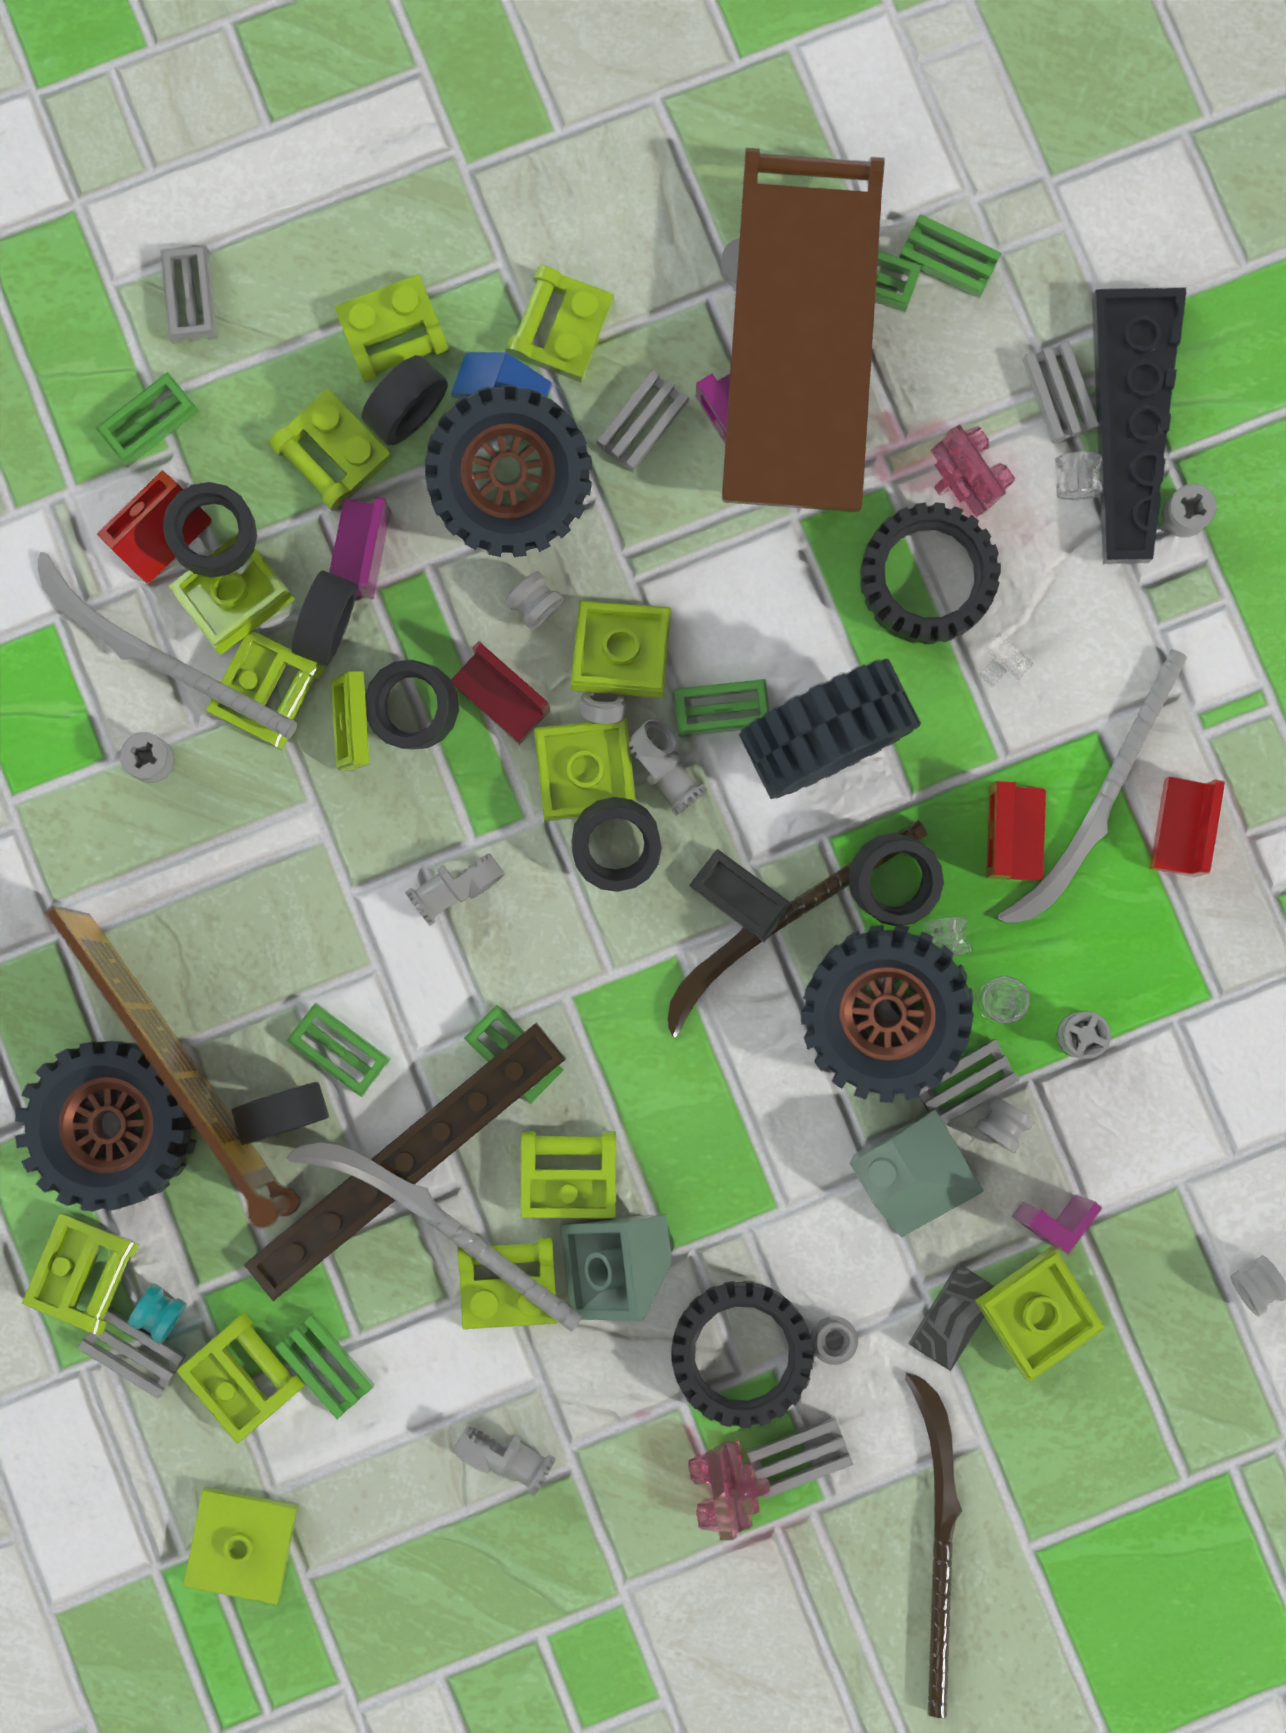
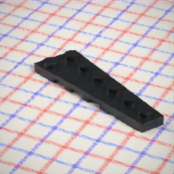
[1092,287,1186,564]

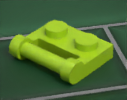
[505,265,614,383]
[334,274,449,383]
[268,388,393,511]
[205,631,325,750]
[521,1131,616,1218]
[22,1213,140,1335]
[458,1237,558,1330]
[176,1312,306,1445]

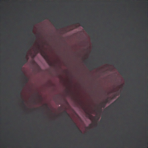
[930,424,1015,518]
[688,1440,771,1541]

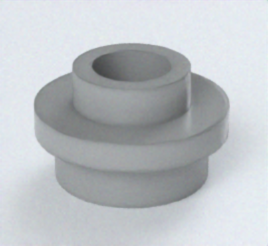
[811,1316,858,1365]

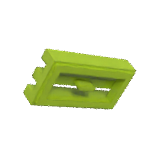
[331,671,370,771]

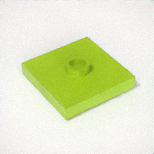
[168,533,295,656]
[570,600,671,698]
[534,718,636,822]
[975,1247,1105,1382]
[183,1487,299,1605]

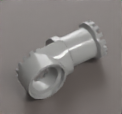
[629,719,707,816]
[405,853,505,926]
[453,1426,556,1496]

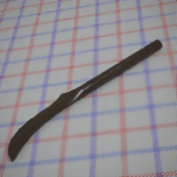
[667,820,928,1037]
[905,1373,962,1718]

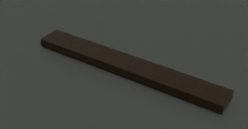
[244,1022,567,1302]

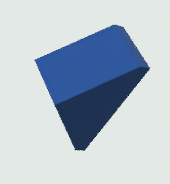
[451,352,552,399]

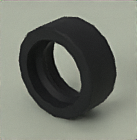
[361,355,448,445]
[163,482,257,578]
[291,570,357,666]
[365,660,459,750]
[571,797,662,892]
[848,833,944,926]
[231,1082,329,1145]

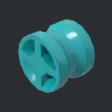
[128,1283,187,1345]

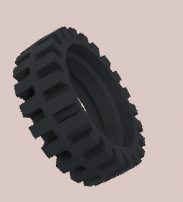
[860,502,1001,644]
[671,1281,814,1429]

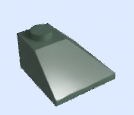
[850,1108,984,1238]
[560,1214,672,1321]

